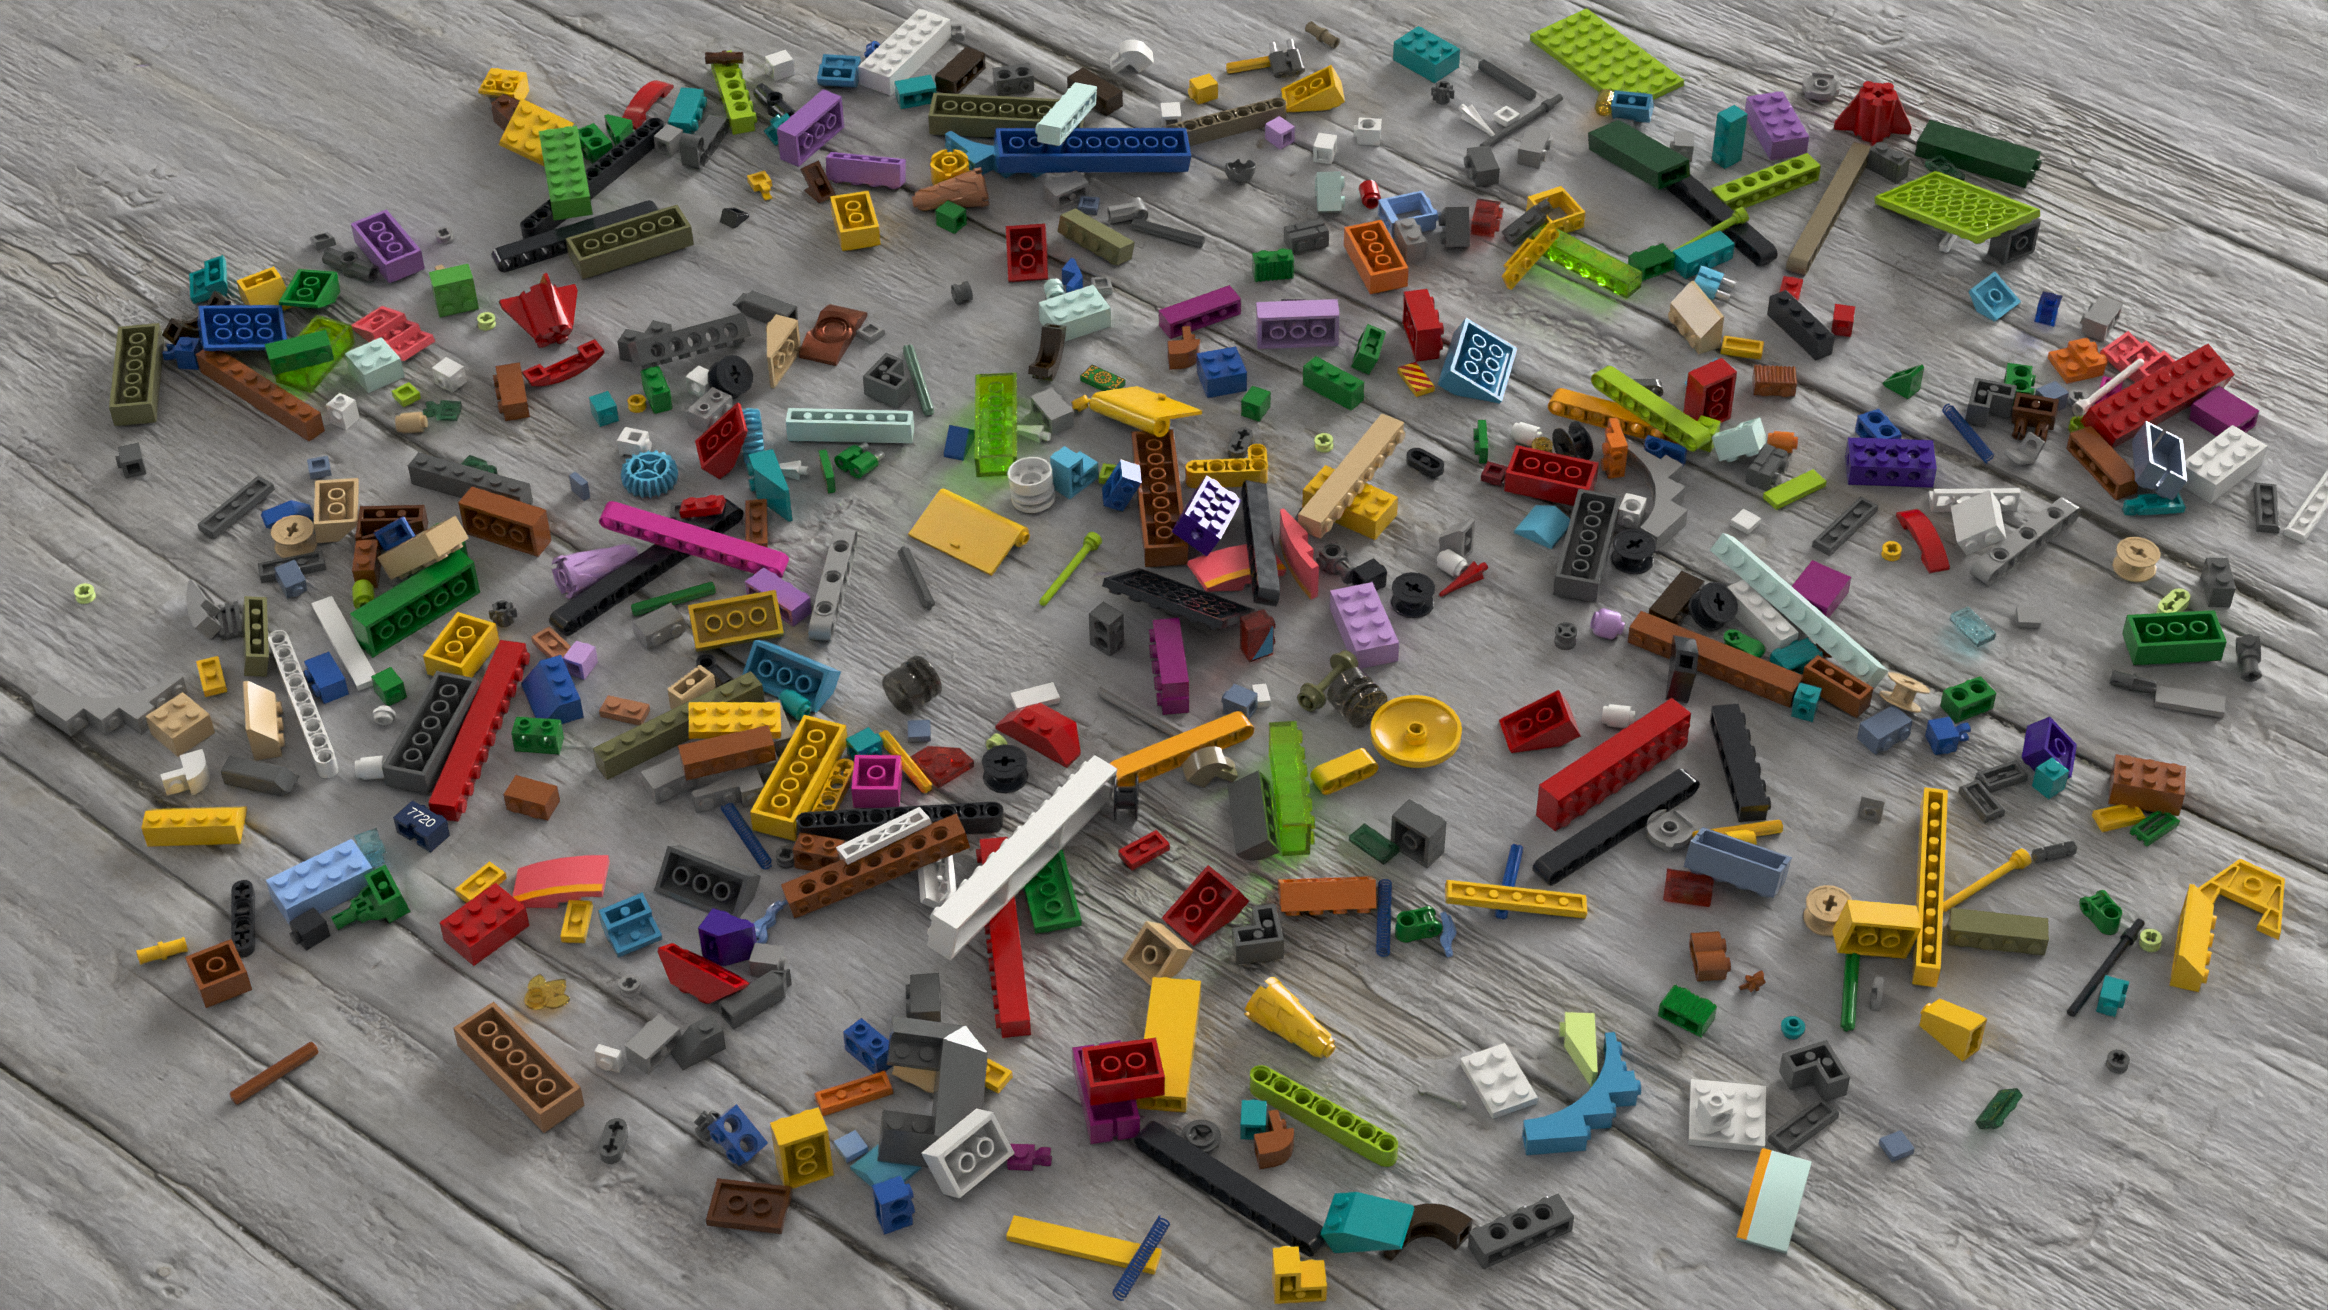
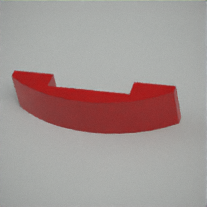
[622,80,674,130]
[522,339,605,386]
[1896,509,1950,574]

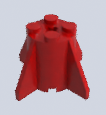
[1834,81,1912,146]
[499,273,578,348]

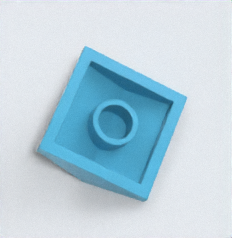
[1968,272,2021,322]
[1514,505,1570,549]
[850,1144,922,1187]

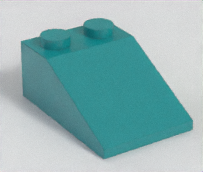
[746,449,793,522]
[1321,1192,1415,1253]

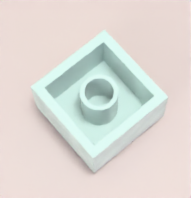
[345,337,405,393]

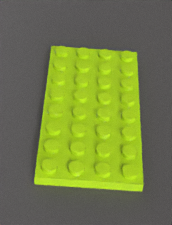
[1530,8,1684,102]
[1874,171,2040,244]

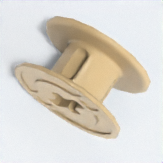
[271,515,318,558]
[2112,537,2161,582]
[1879,672,1930,713]
[1803,885,1852,937]

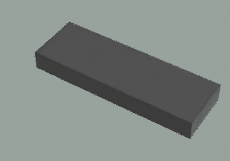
[2253,482,2280,534]
[258,550,326,583]
[1768,1097,1839,1155]

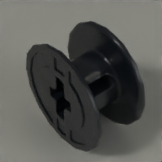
[707,355,753,399]
[1552,421,1594,460]
[1611,529,1656,575]
[1391,572,1435,618]
[1689,582,1738,631]
[982,744,1028,794]
[1114,775,1139,821]

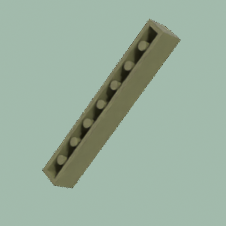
[593,671,765,780]

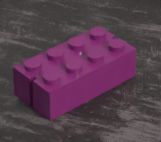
[1149,618,1189,715]
[1072,1040,1140,1144]

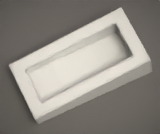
[1252,684,1271,708]

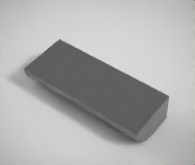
[1227,770,1280,861]

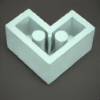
[1315,171,1345,213]
[1712,417,1767,462]

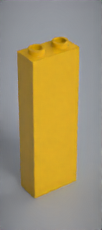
[1136,977,1201,1113]

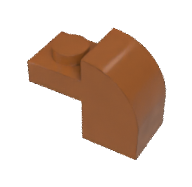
[1167,326,1200,370]
[1254,1109,1294,1170]

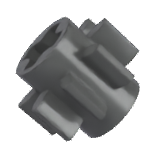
[1431,81,1455,105]
[489,600,517,627]
[694,1110,726,1142]

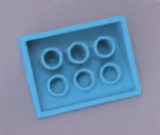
[1437,318,1517,404]

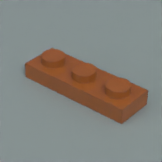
[745,499,768,548]

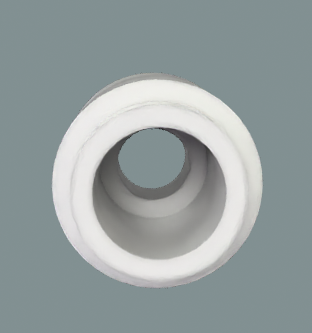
[1510,422,1543,448]
[1437,549,1470,578]
[1602,704,1636,728]
[355,755,386,780]

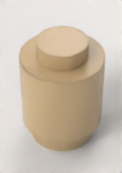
[395,412,428,434]

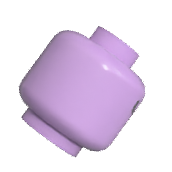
[1590,608,1625,640]

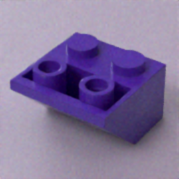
[698,908,757,967]

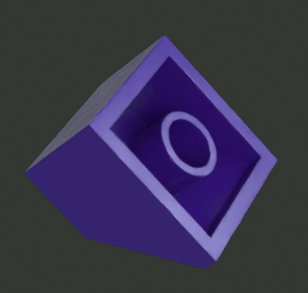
[2021,716,2077,779]

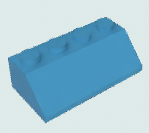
[742,640,841,713]

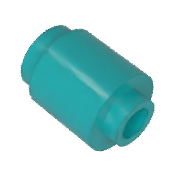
[778,689,811,720]

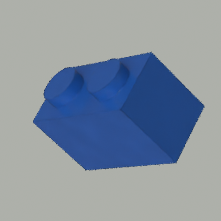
[303,651,349,704]

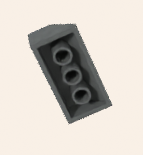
[654,845,761,918]

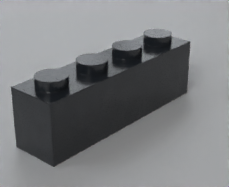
[1767,290,1835,361]

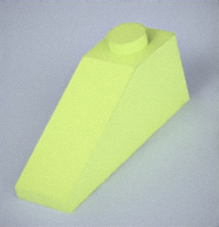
[1559,1012,1598,1087]

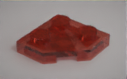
[910,746,974,789]

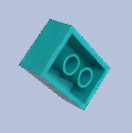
[1393,26,1460,83]

